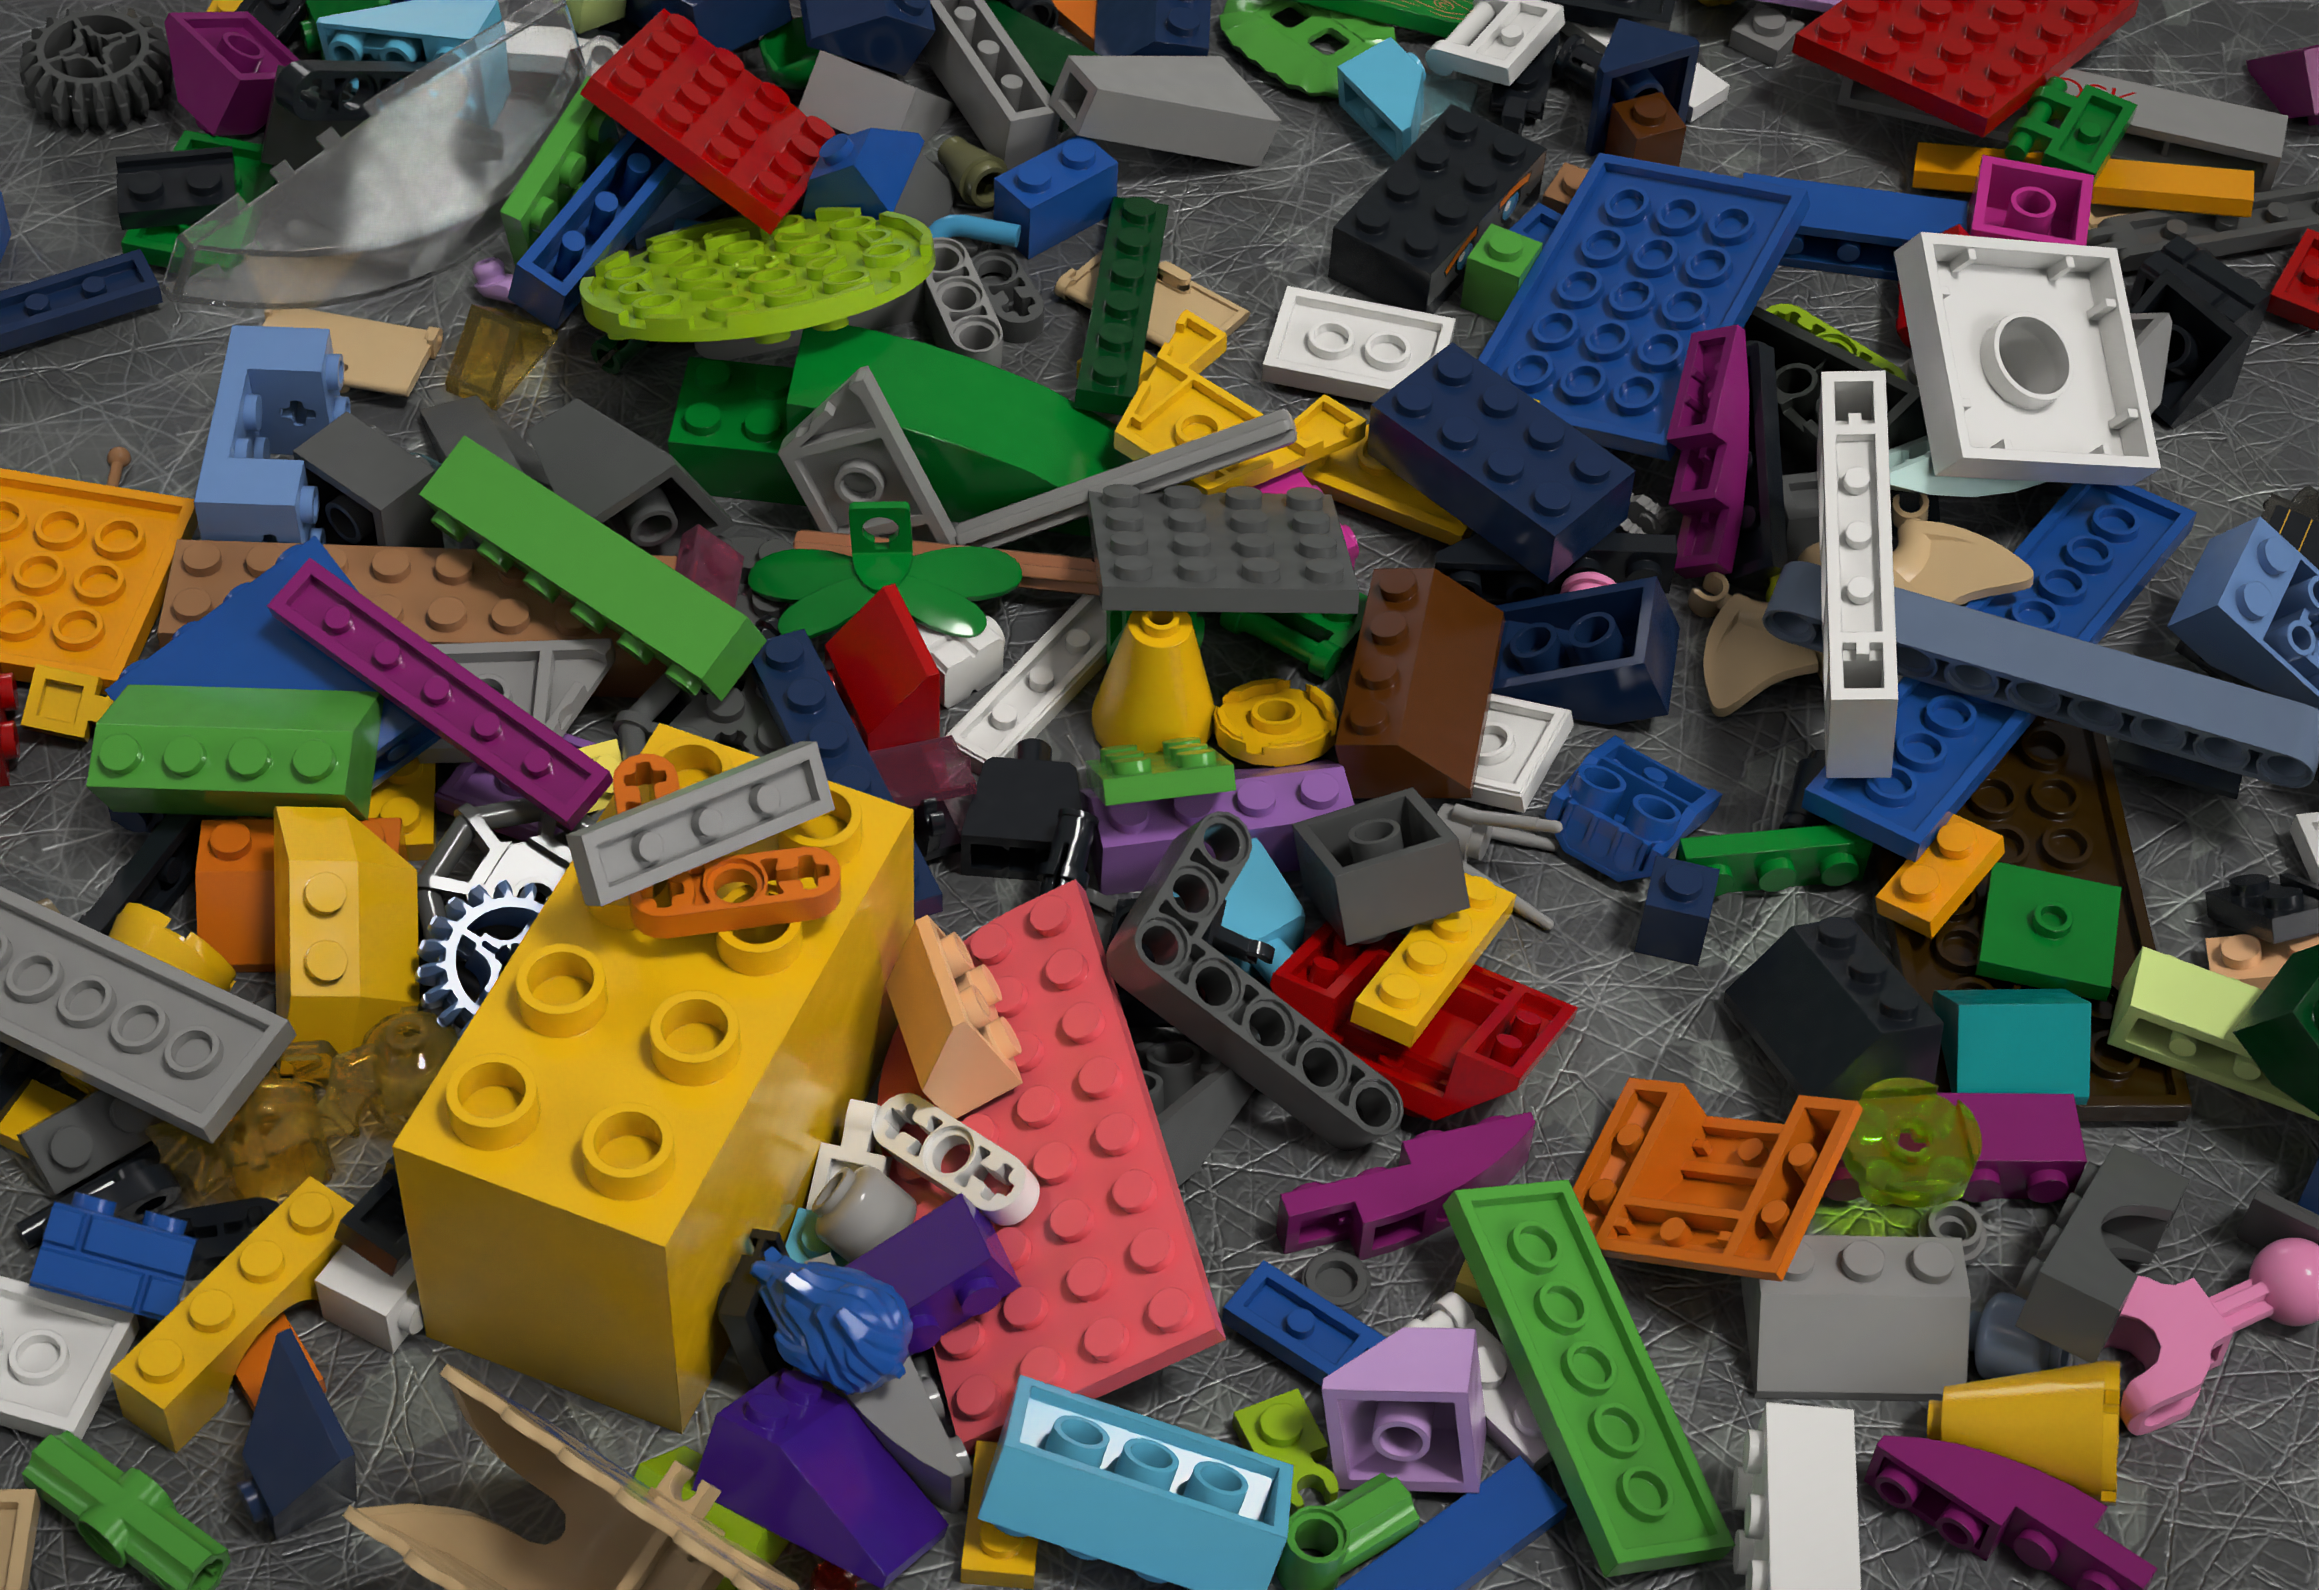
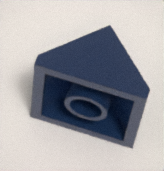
[1585,18,1700,157]

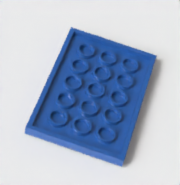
[1478,153,1811,461]

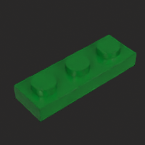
[1675,824,1873,897]

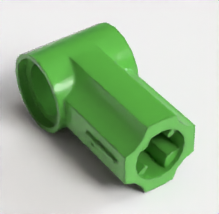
[1276,1472,1420,1590]

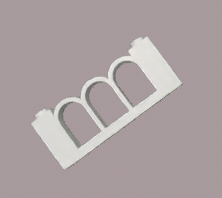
[1817,370,1898,778]

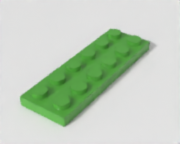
[1442,1179,1735,1578]

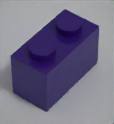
[844,1193,1021,1356]

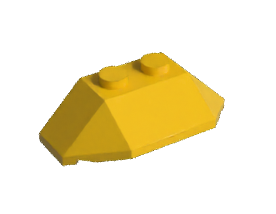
[274,806,420,1076]

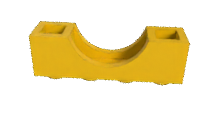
[110,1176,354,1454]

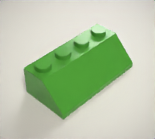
[86,684,384,820]

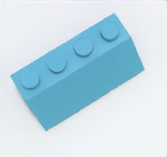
[977,1375,1294,1590]

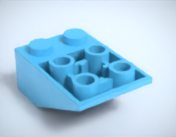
[316,0,517,131]

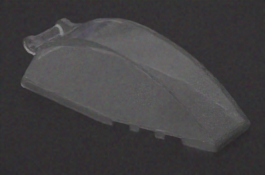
[161,0,621,310]

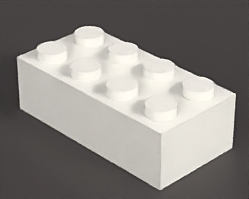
[1732,1402,1861,1590]

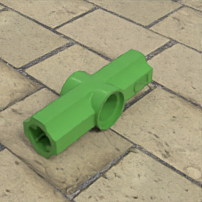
[22,1430,231,1590]

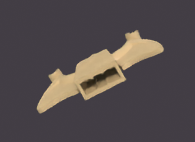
[1688,494,2034,717]

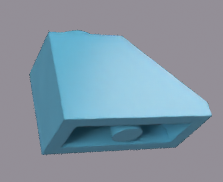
[1337,37,1426,161]

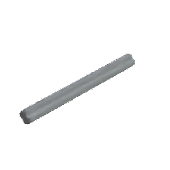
[955,409,1297,548]

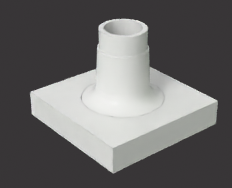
[1894,232,2161,486]

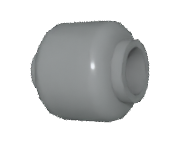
[812,1166,917,1263]

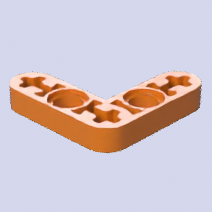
[613,754,841,939]

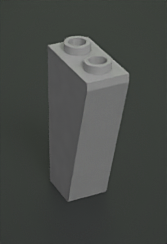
[1048,56,1282,166]

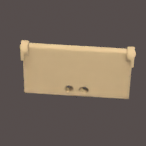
[1054,250,1250,348]
[262,299,443,397]

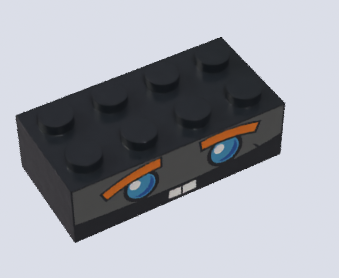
[1328,104,1547,314]

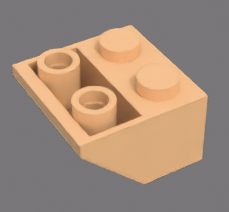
[885,914,1023,1119]

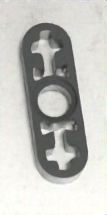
[951,213,1044,344]

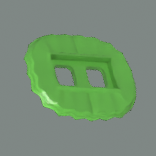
[1219,0,1398,99]

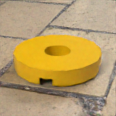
[1213,678,1339,767]

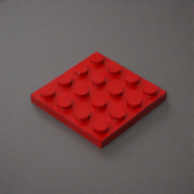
[580,8,835,235]

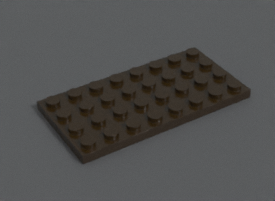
[1872,716,2192,1121]

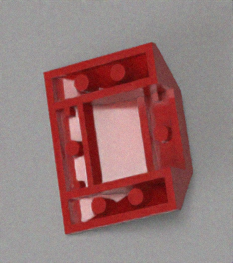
[1270,921,1578,1121]

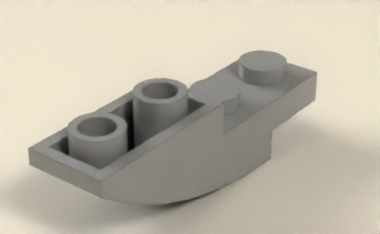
[804,1253,972,1513]

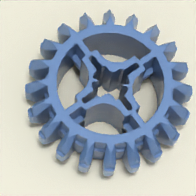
[415,879,549,1045]

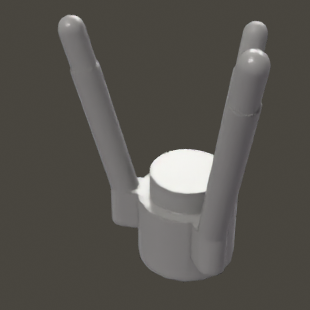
[1437,803,1563,931]

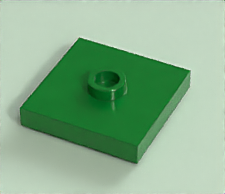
[1975,862,2122,1002]

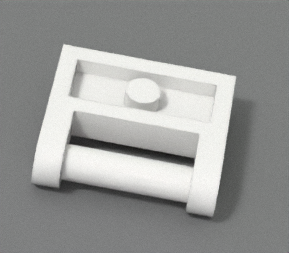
[1425,0,1565,86]

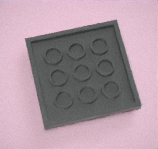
[1087,484,1360,614]

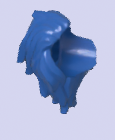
[749,1247,913,1395]

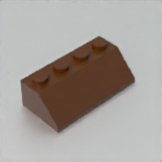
[1335,568,1505,798]

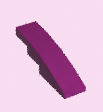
[1666,324,1749,579]

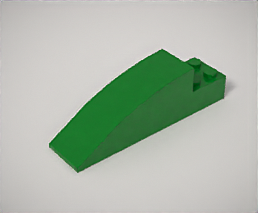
[668,325,1134,537]

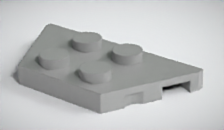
[778,366,957,545]
[417,638,616,764]

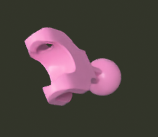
[2104,1237,2319,1436]

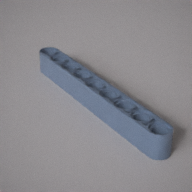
[1762,561,2319,788]

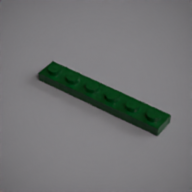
[1074,196,1169,416]

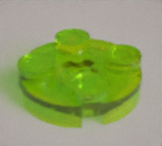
[1842,1078,1982,1208]

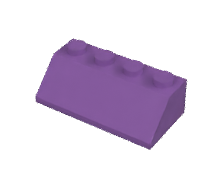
[1079,758,1355,895]

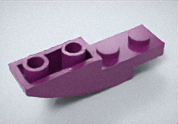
[1276,1112,1536,1261]
[1864,1435,2158,1590]

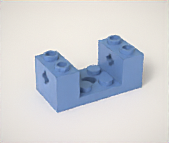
[194,325,351,544]

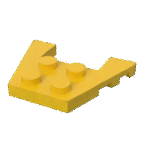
[1114,309,1367,495]

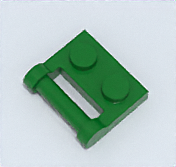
[1219,592,1368,681]

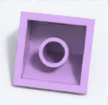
[1322,1327,1487,1493]

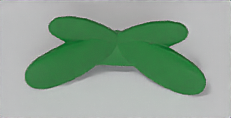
[748,501,1022,639]

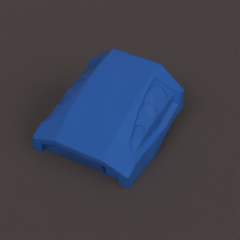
[1545,735,1723,882]

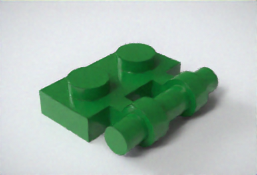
[2004,76,2137,186]

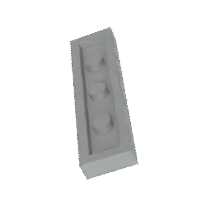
[566,741,835,906]

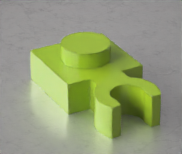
[1232,1388,1339,1516]

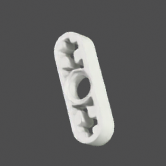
[873,1093,1040,1226]

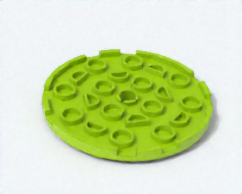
[579,207,936,344]

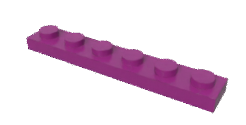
[267,558,613,831]

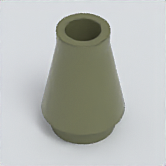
[938,136,1008,208]

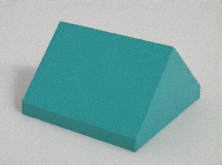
[1932,989,2091,1105]

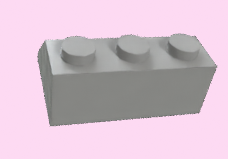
[1741,1235,1971,1401]

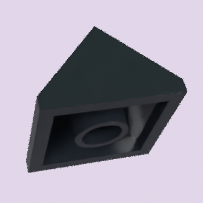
[2130,268,2252,429]

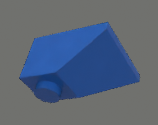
[801,128,925,220]

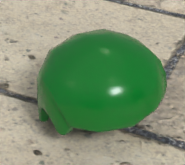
[759,16,845,91]

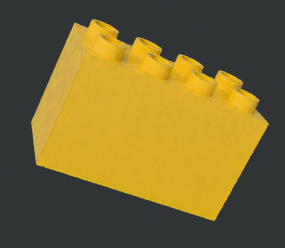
[392,723,914,1434]

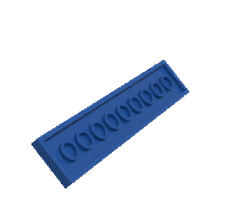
[1801,483,2197,863]

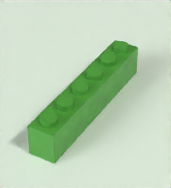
[419,435,767,702]

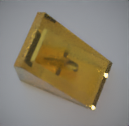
[445,304,558,411]

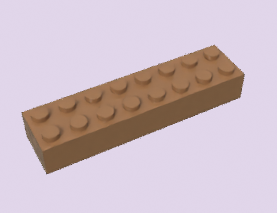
[157,539,678,698]

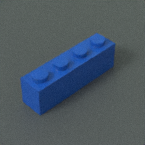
[507,131,685,331]
[1743,173,1968,281]

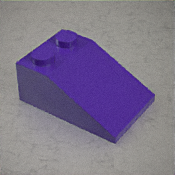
[692,1367,949,1589]

